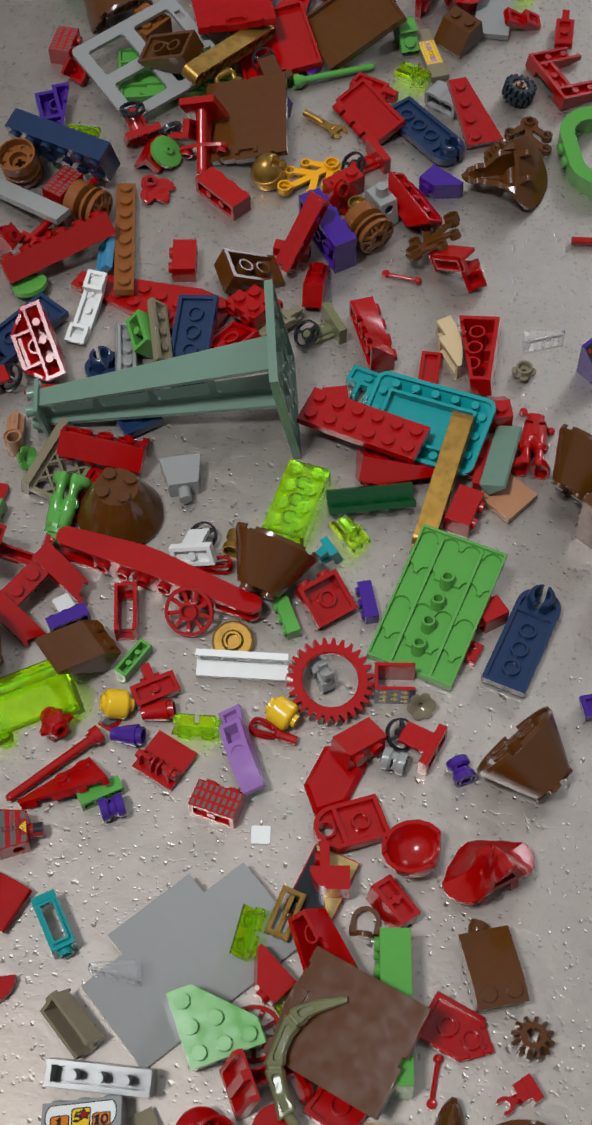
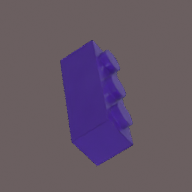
[355,580,379,625]
[45,602,91,632]

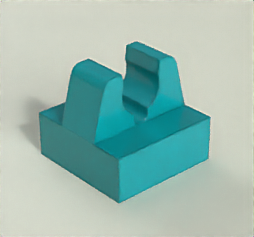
[315,535,343,565]

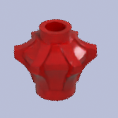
[39,706,74,742]

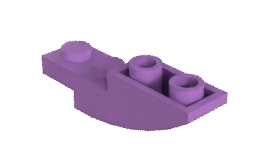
[218,704,266,796]

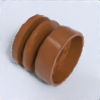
[0,137,44,189]
[62,179,113,221]
[344,200,394,254]

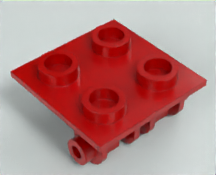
[132,730,198,791]

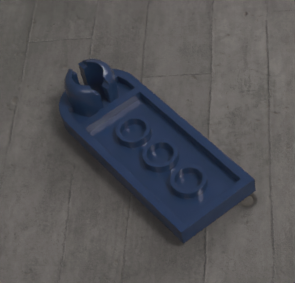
[392,96,465,166]
[0,292,69,366]
[170,295,220,388]
[85,346,164,437]
[481,584,561,698]

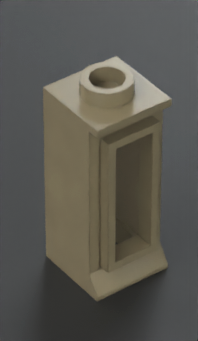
[40,988,105,1060]

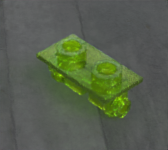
[171,713,221,740]
[229,904,266,962]

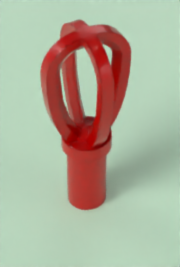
[194,555,233,575]
[248,717,298,745]

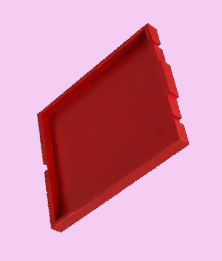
[191,0,277,35]
[230,0,323,81]

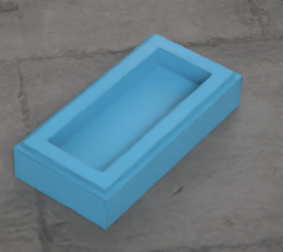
[96,236,115,273]

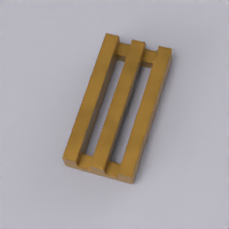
[264,885,306,943]

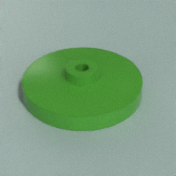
[150,136,182,169]
[12,273,48,298]

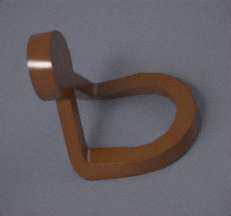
[349,906,381,939]

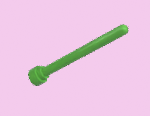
[292,63,375,90]

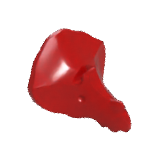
[442,840,534,906]

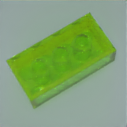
[262,459,331,547]

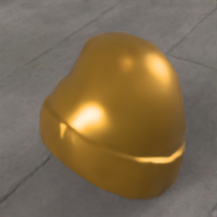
[250,153,287,191]

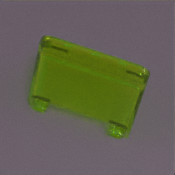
[0,660,86,746]

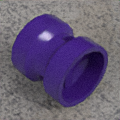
[446,754,477,787]
[97,792,127,822]

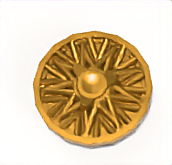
[212,620,254,652]

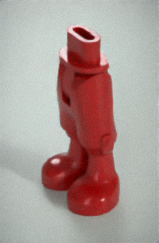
[511,413,551,480]

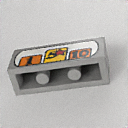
[41,1094,127,1125]

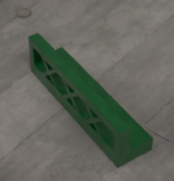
[326,481,416,515]

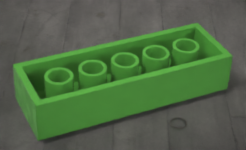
[373,927,414,1100]

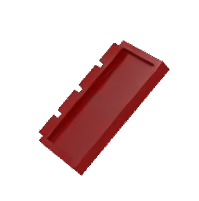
[332,77,406,145]

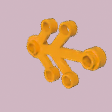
[277,157,341,197]

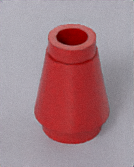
[141,698,177,721]

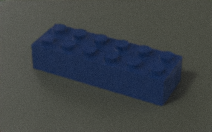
[5,108,120,182]

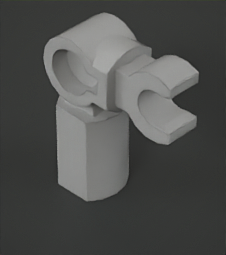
[307,655,336,693]

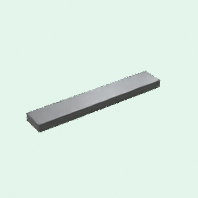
[0,178,71,225]

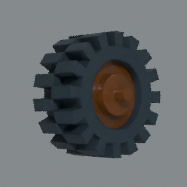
[501,74,537,106]

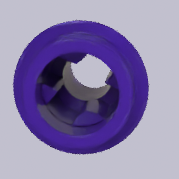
[110,724,146,747]

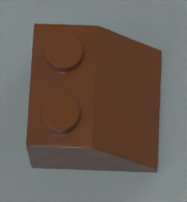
[434,5,483,59]

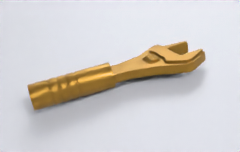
[303,109,348,139]

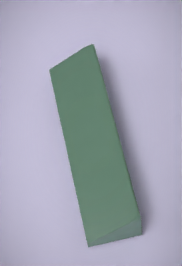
[480,426,522,495]

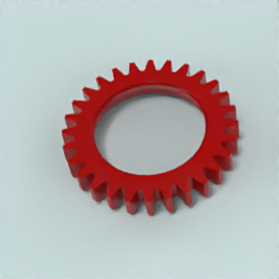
[286,638,374,725]

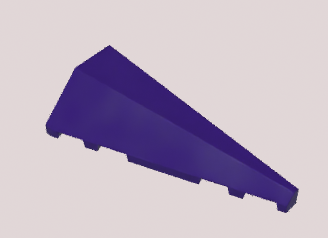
[34,82,69,166]

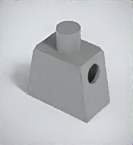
[364,182,398,226]
[159,453,201,504]

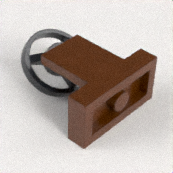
[251,47,293,87]

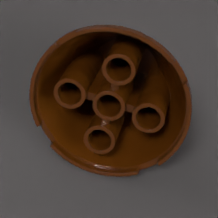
[552,424,592,506]
[77,467,164,544]
[236,522,320,601]
[477,706,573,802]

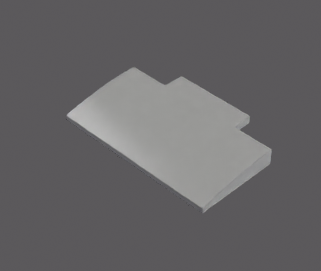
[81,862,297,1068]

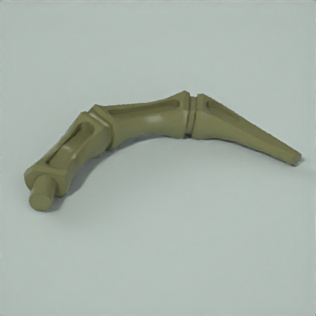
[264,996,347,1125]

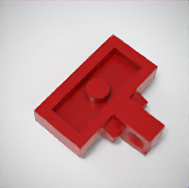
[129,662,181,710]

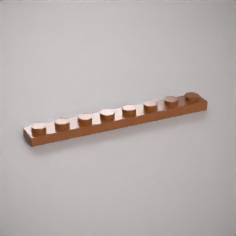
[114,183,136,296]

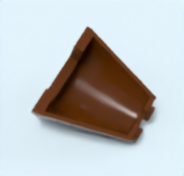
[84,0,154,34]

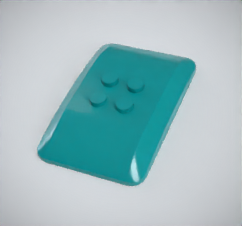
[359,371,496,476]

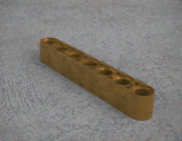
[181,25,276,86]
[411,411,475,547]

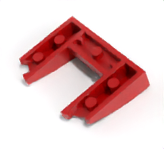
[525,46,592,111]
[0,541,89,647]

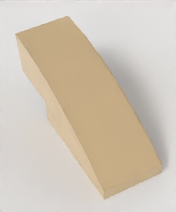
[435,315,463,379]

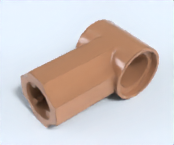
[3,412,26,456]

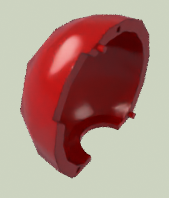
[382,819,442,878]

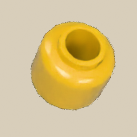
[99,688,134,719]
[264,696,301,730]

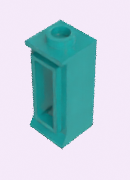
[30,889,79,960]

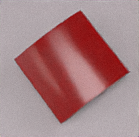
[0,872,32,933]

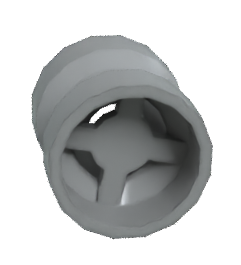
[379,746,410,776]

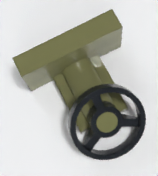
[294,301,347,348]

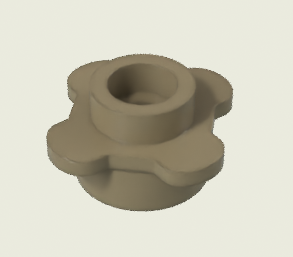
[511,360,536,382]

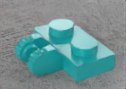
[346,364,380,405]

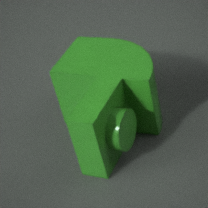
[393,16,419,55]

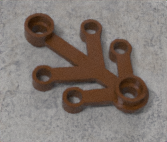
[504,116,553,157]
[406,211,461,261]

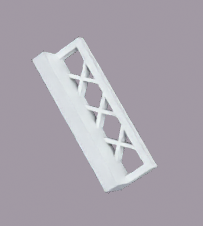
[195,648,290,682]

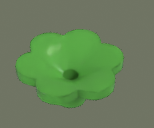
[16,446,37,470]

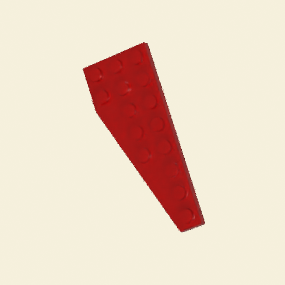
[71,271,231,335]

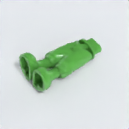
[44,471,92,546]

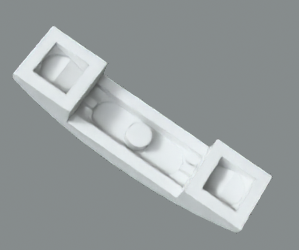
[64,269,108,345]

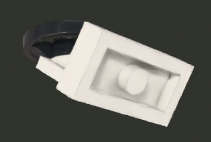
[168,521,218,566]

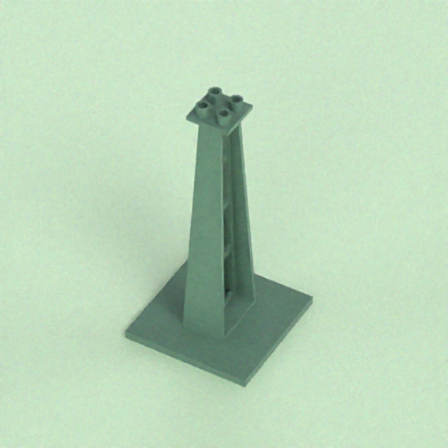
[25,279,302,460]

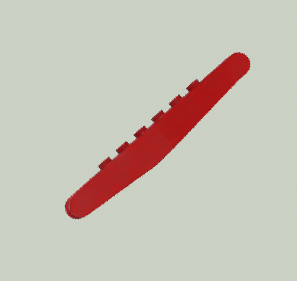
[56,526,263,622]

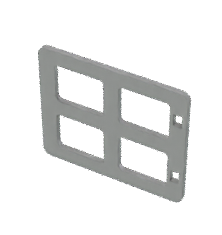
[72,0,229,120]

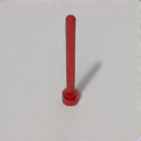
[6,725,106,802]

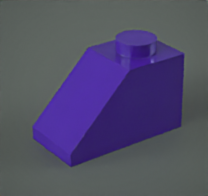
[419,164,464,199]

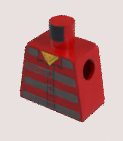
[0,809,45,860]

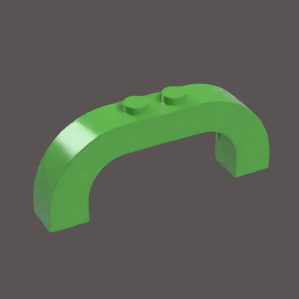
[557,106,592,197]

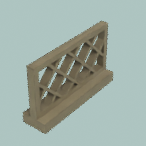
[21,417,94,500]

